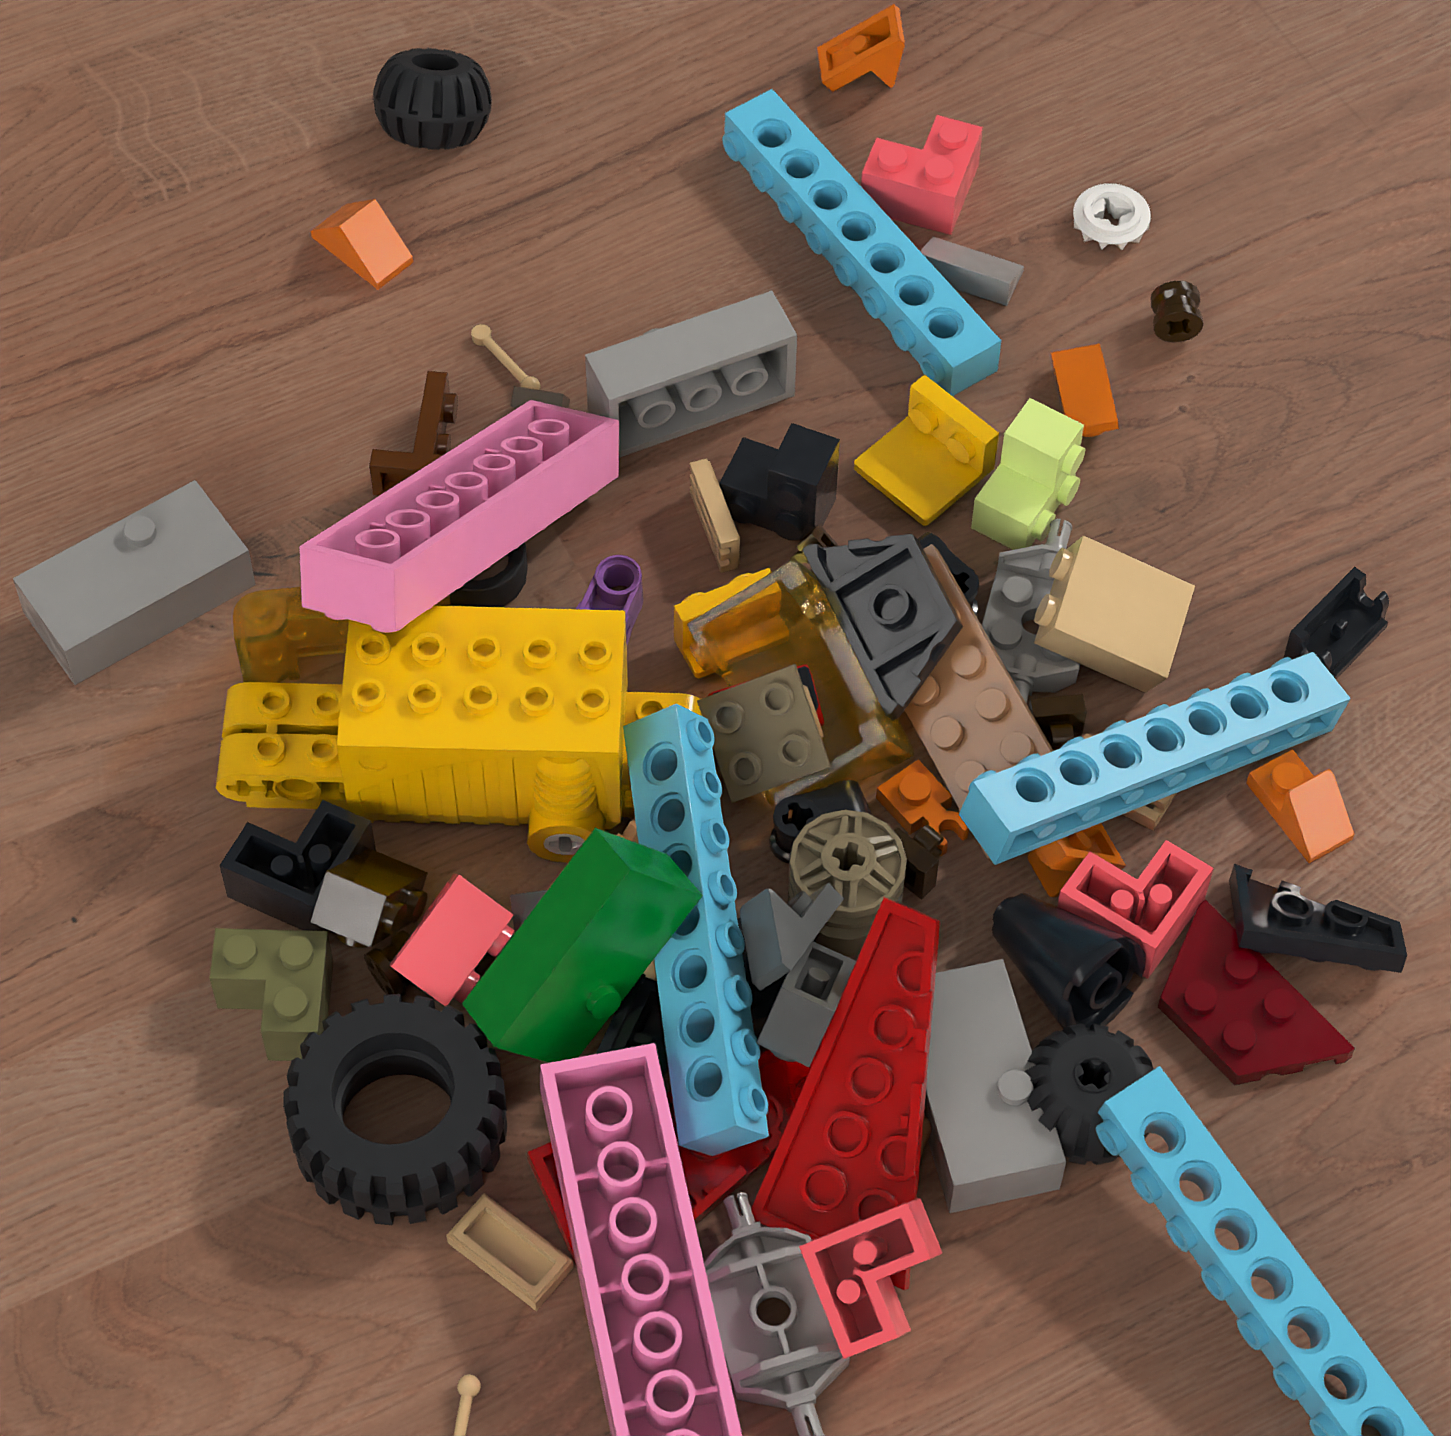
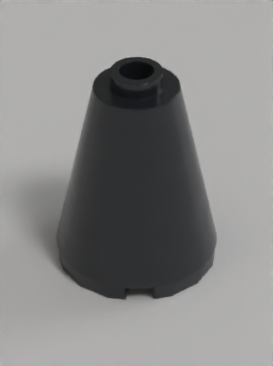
[992,893,1146,1028]

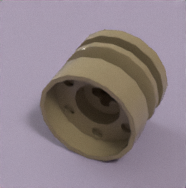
[788,810,907,956]

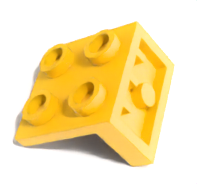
[854,374,999,526]

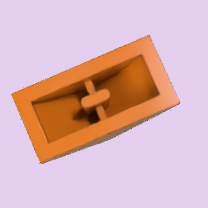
[311,199,413,290]

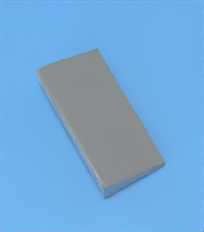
[920,237,1024,306]

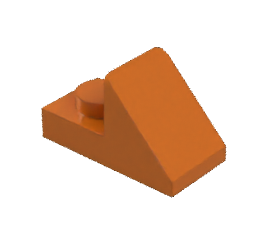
[817,4,905,92]
[1246,749,1354,864]
[1028,823,1126,898]

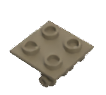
[697,664,831,803]

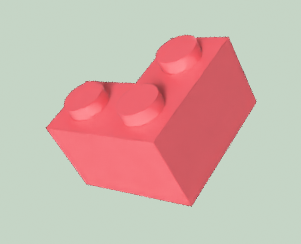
[861,115,983,235]
[1057,840,1214,979]
[389,874,515,1006]
[799,1198,942,1359]

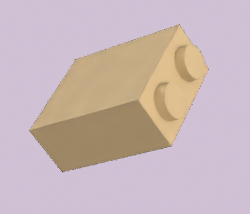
[1034,535,1195,693]

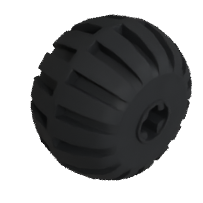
[373,48,492,150]
[1024,1024,1154,1165]

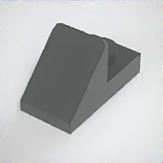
[740,883,844,991]

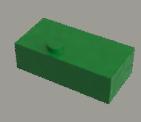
[462,828,703,1063]

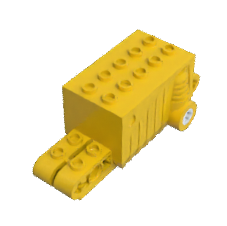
[216,606,702,863]

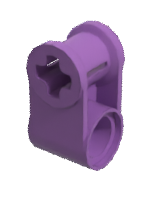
[576,555,643,646]

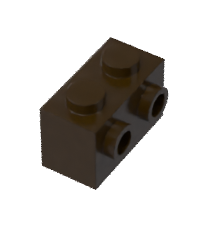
[311,848,428,948]

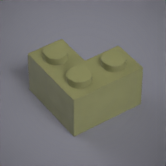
[209,928,334,1061]

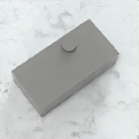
[585,291,797,458]
[13,480,256,685]
[924,959,1066,1213]

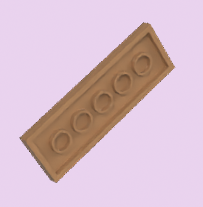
[905,544,1053,864]

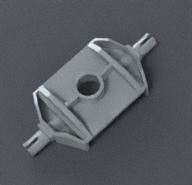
[982,519,1080,702]
[704,1193,850,1436]

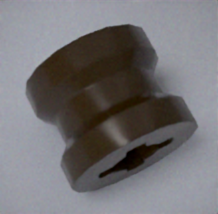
[1150,281,1203,342]
[364,930,412,996]

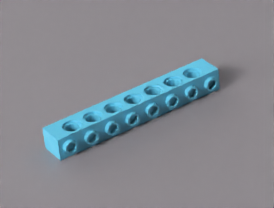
[722,89,1001,396]
[959,652,1351,865]
[623,704,769,1156]
[1096,1066,1433,1436]

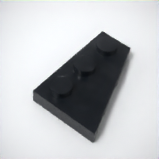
[1229,864,1407,973]

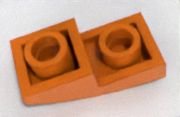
[1051,343,1119,437]

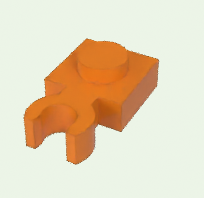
[876,759,969,856]

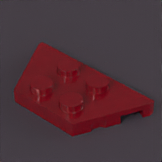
[1158,900,1355,1085]

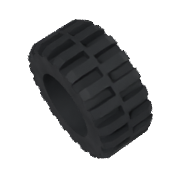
[283,994,507,1225]

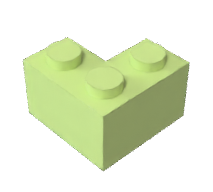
[971,398,1086,550]

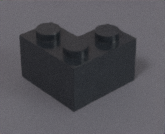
[719,423,840,541]
[219,800,376,931]

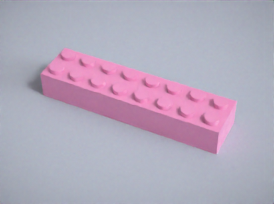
[299,400,619,632]
[540,1043,742,1436]

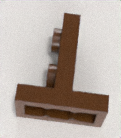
[369,371,458,496]

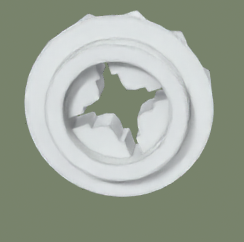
[1073,184,1151,250]

